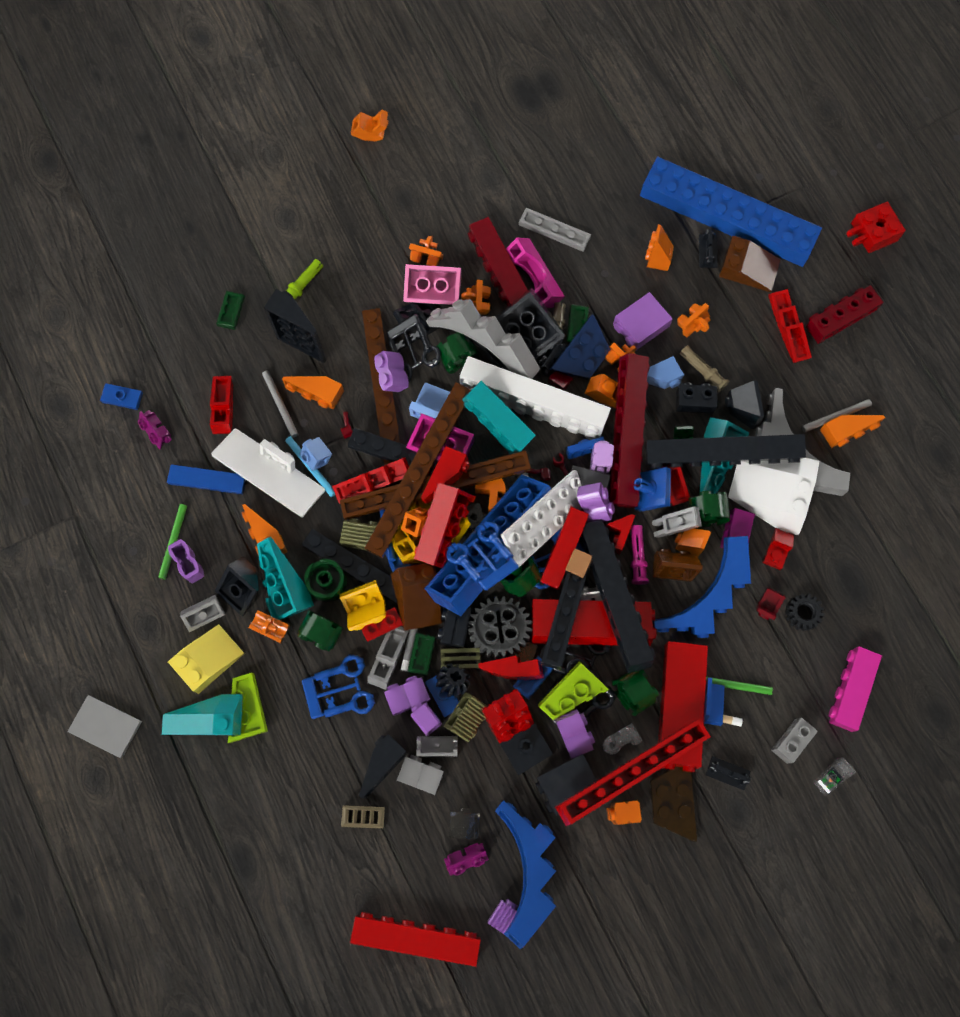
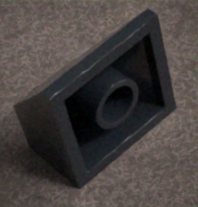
[725,380,764,429]
[215,557,259,616]

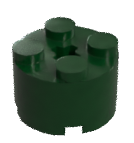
[437,332,479,374]
[688,491,730,527]
[500,556,541,597]
[304,559,347,602]
[297,610,344,652]
[612,670,659,716]

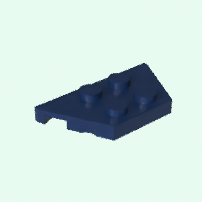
[550,314,610,380]

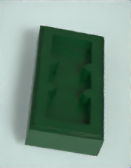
[216,291,245,330]
[567,304,589,342]
[408,633,436,676]

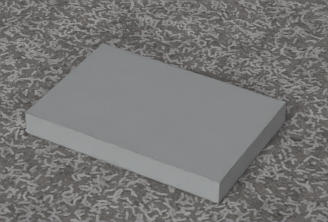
[67,695,142,758]

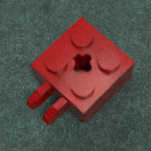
[846,201,906,253]
[481,689,534,744]

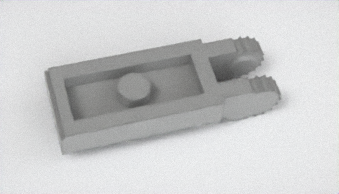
[652,507,702,537]

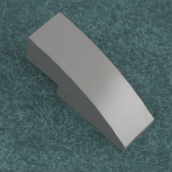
[368,626,409,690]

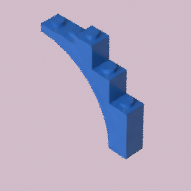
[652,536,751,638]
[495,801,556,949]

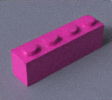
[829,647,882,732]

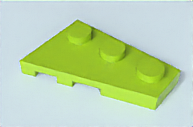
[538,661,609,720]
[228,673,268,743]

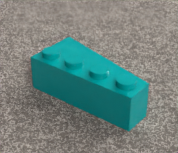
[462,381,536,454]

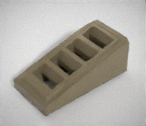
[341,805,385,828]

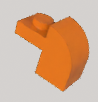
[351,110,388,141]
[475,478,506,513]

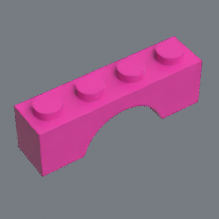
[506,238,565,308]

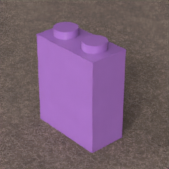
[613,292,673,350]

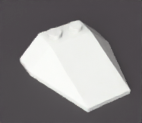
[728,458,819,535]

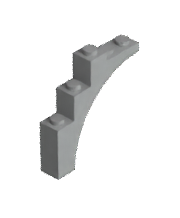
[426,299,540,379]
[755,388,850,496]

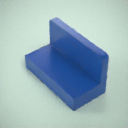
[704,677,725,726]

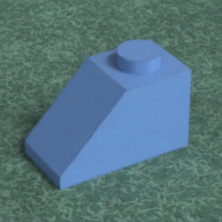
[647,356,684,389]

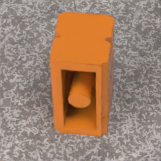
[607,801,642,825]

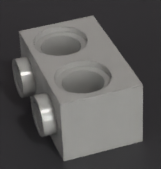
[771,718,818,764]

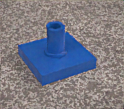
[634,467,671,512]

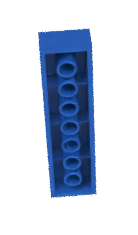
[425,474,551,616]

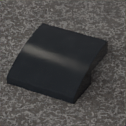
[393,302,440,343]

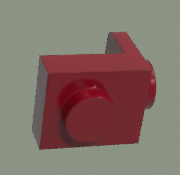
[756,587,786,620]

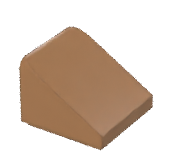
[565,549,592,578]

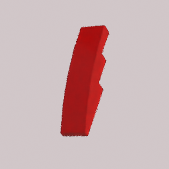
[768,289,812,363]
[332,457,409,504]
[540,507,589,589]

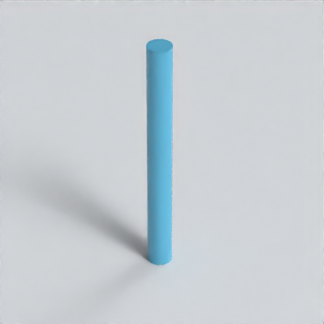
[285,436,335,497]

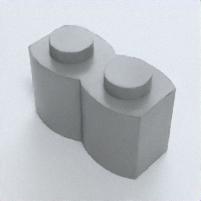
[397,755,444,795]

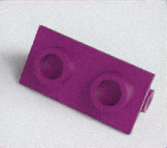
[138,410,172,450]
[444,842,489,876]

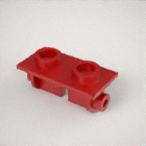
[361,607,403,642]

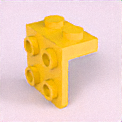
[340,580,386,631]

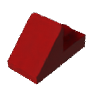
[606,514,635,555]
[762,528,794,570]

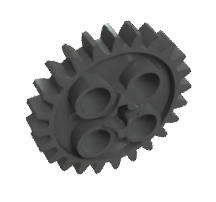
[468,596,532,659]

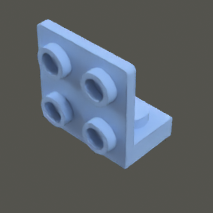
[409,383,450,419]

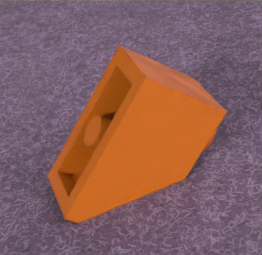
[674,529,711,557]

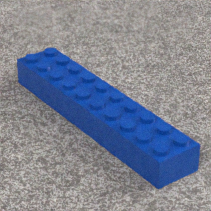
[640,156,822,267]

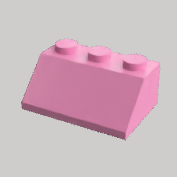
[403,264,462,305]

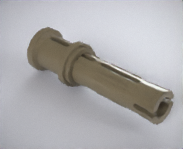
[680,345,730,393]

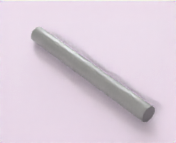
[262,370,298,437]
[802,399,872,433]

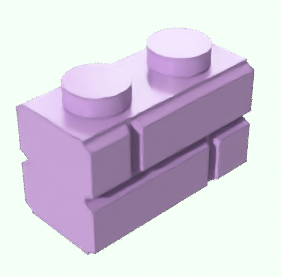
[589,441,614,474]

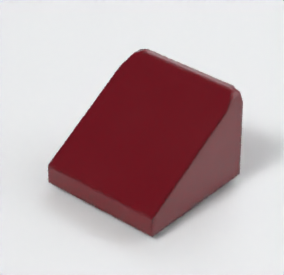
[547,371,573,391]

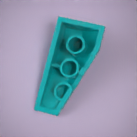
[700,417,749,494]
[257,537,314,620]
[162,694,243,735]

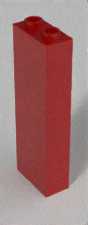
[532,599,656,646]
[658,641,708,772]

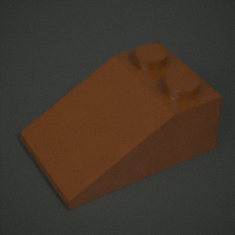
[719,236,780,292]
[652,549,703,582]
[391,563,442,631]

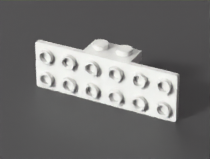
[211,428,325,517]
[501,470,582,567]

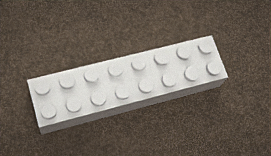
[460,356,611,440]

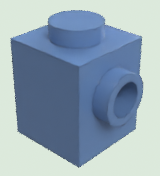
[299,437,332,471]

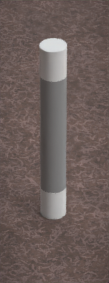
[401,629,418,671]

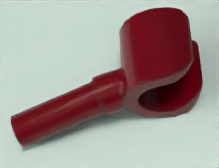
[340,412,352,439]
[553,453,569,476]
[527,468,551,481]

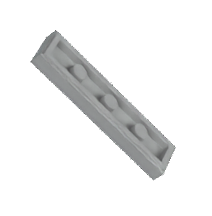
[519,208,591,252]

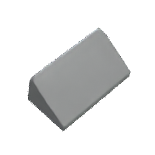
[180,595,225,632]

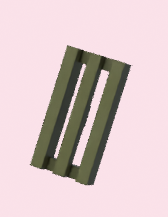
[441,648,481,669]

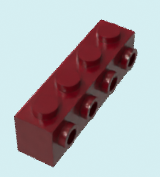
[806,285,884,344]

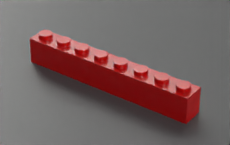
[555,719,711,826]

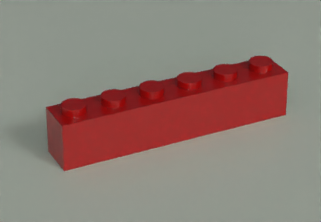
[350,912,481,967]

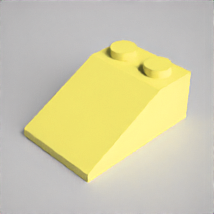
[168,624,245,694]

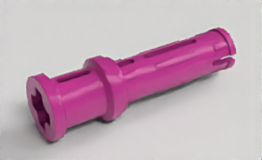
[630,525,649,585]

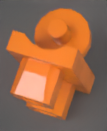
[409,236,444,266]
[461,280,491,315]
[677,303,710,337]
[605,343,637,372]
[248,610,290,643]

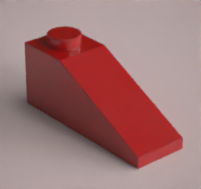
[421,446,470,504]

